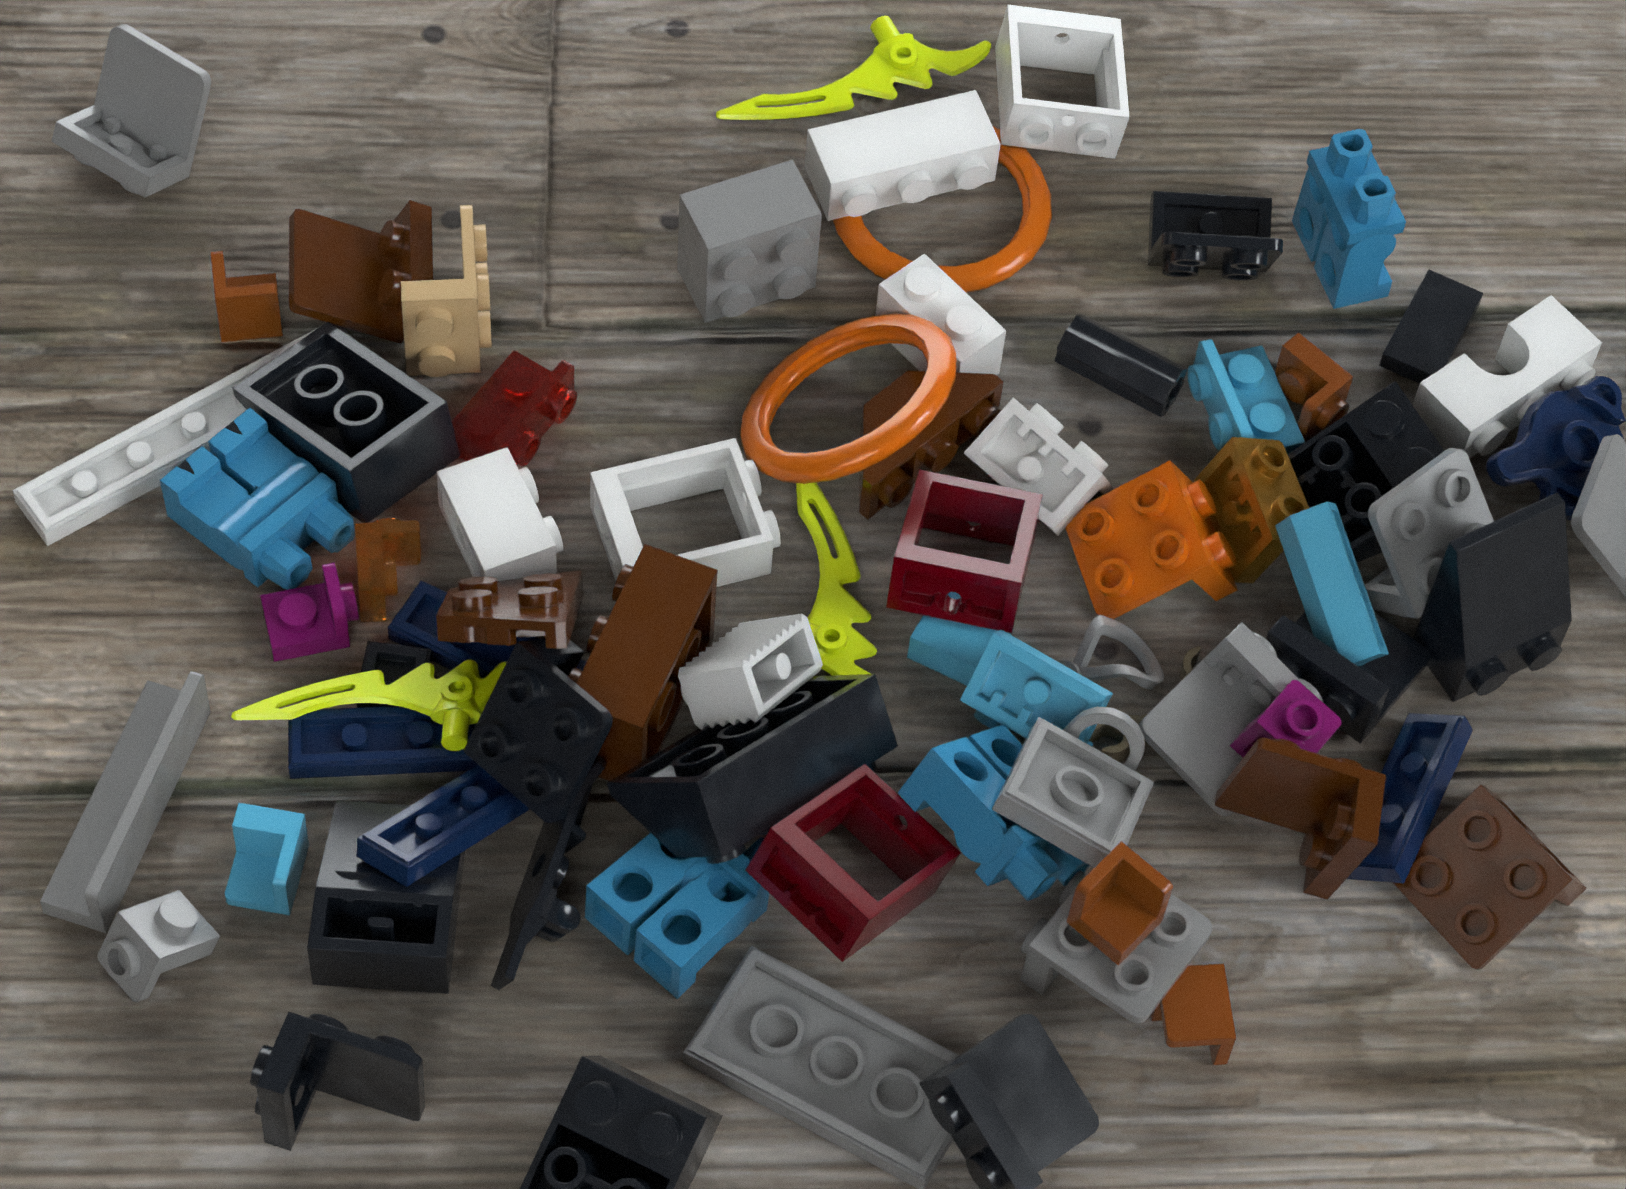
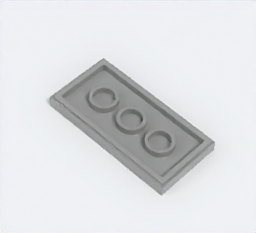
[683,946,959,1189]

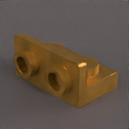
[1193,437,1309,583]

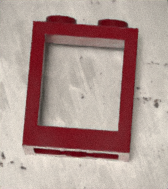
[886,469,1043,633]
[745,764,961,962]

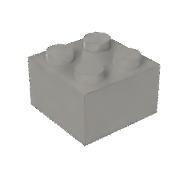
[677,159,822,323]

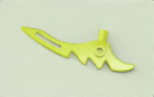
[716,16,991,120]
[796,483,877,676]
[231,659,507,751]

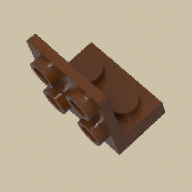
[289,200,433,344]
[1215,738,1386,900]
[1393,784,1587,970]

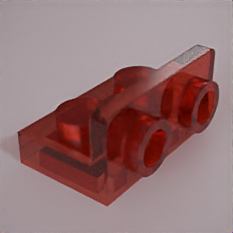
[452,350,578,466]

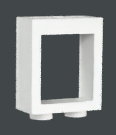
[995,5,1129,159]
[590,438,781,587]

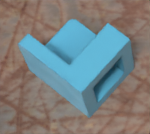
[225,803,309,915]

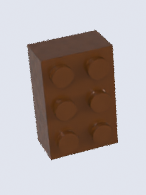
[568,544,718,781]

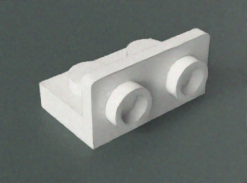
[964,398,1114,536]

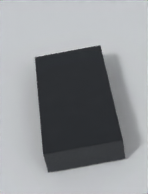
[1379,269,1483,384]

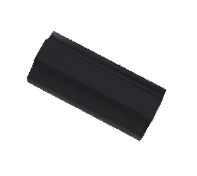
[1054,314,1188,417]

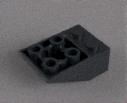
[1288,381,1444,563]
[307,800,465,994]
[520,1055,723,1189]

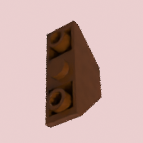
[859,370,1004,520]

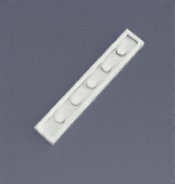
[13,324,351,546]

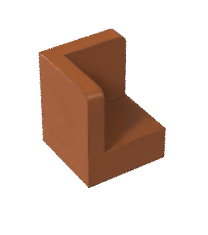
[211,251,283,342]
[1066,841,1173,966]
[1151,963,1236,1065]

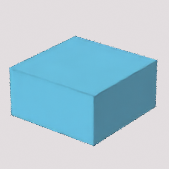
[907,592,1015,686]

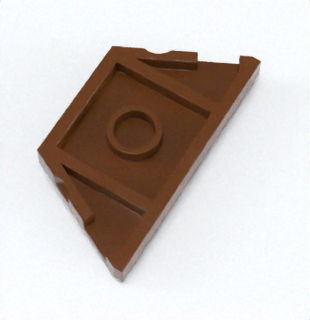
[436,571,584,649]

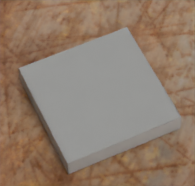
[992,717,1154,868]

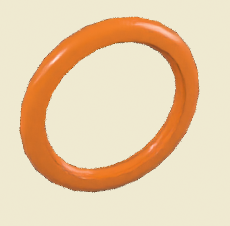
[833,126,1052,293]
[740,314,957,484]

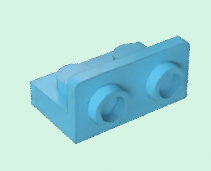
[1188,339,1305,455]
[960,630,1113,746]

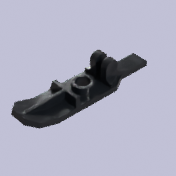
[491,756,607,990]

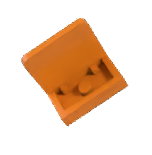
[1065,460,1238,619]

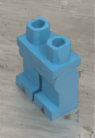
[1292,129,1406,309]
[160,408,355,590]
[898,724,1090,901]
[585,833,769,999]

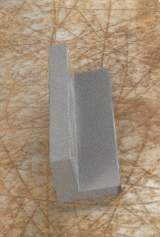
[40,671,211,933]

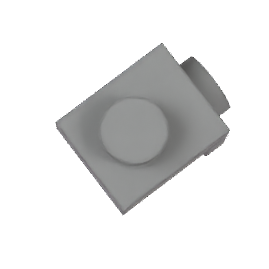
[97,890,220,1002]

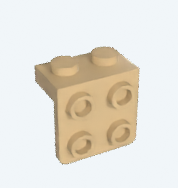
[401,205,492,377]

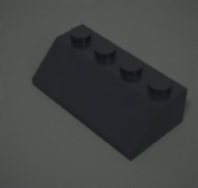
[607,674,898,864]

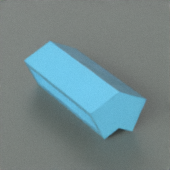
[1275,502,1389,666]

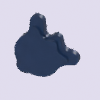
[1486,376,1626,521]

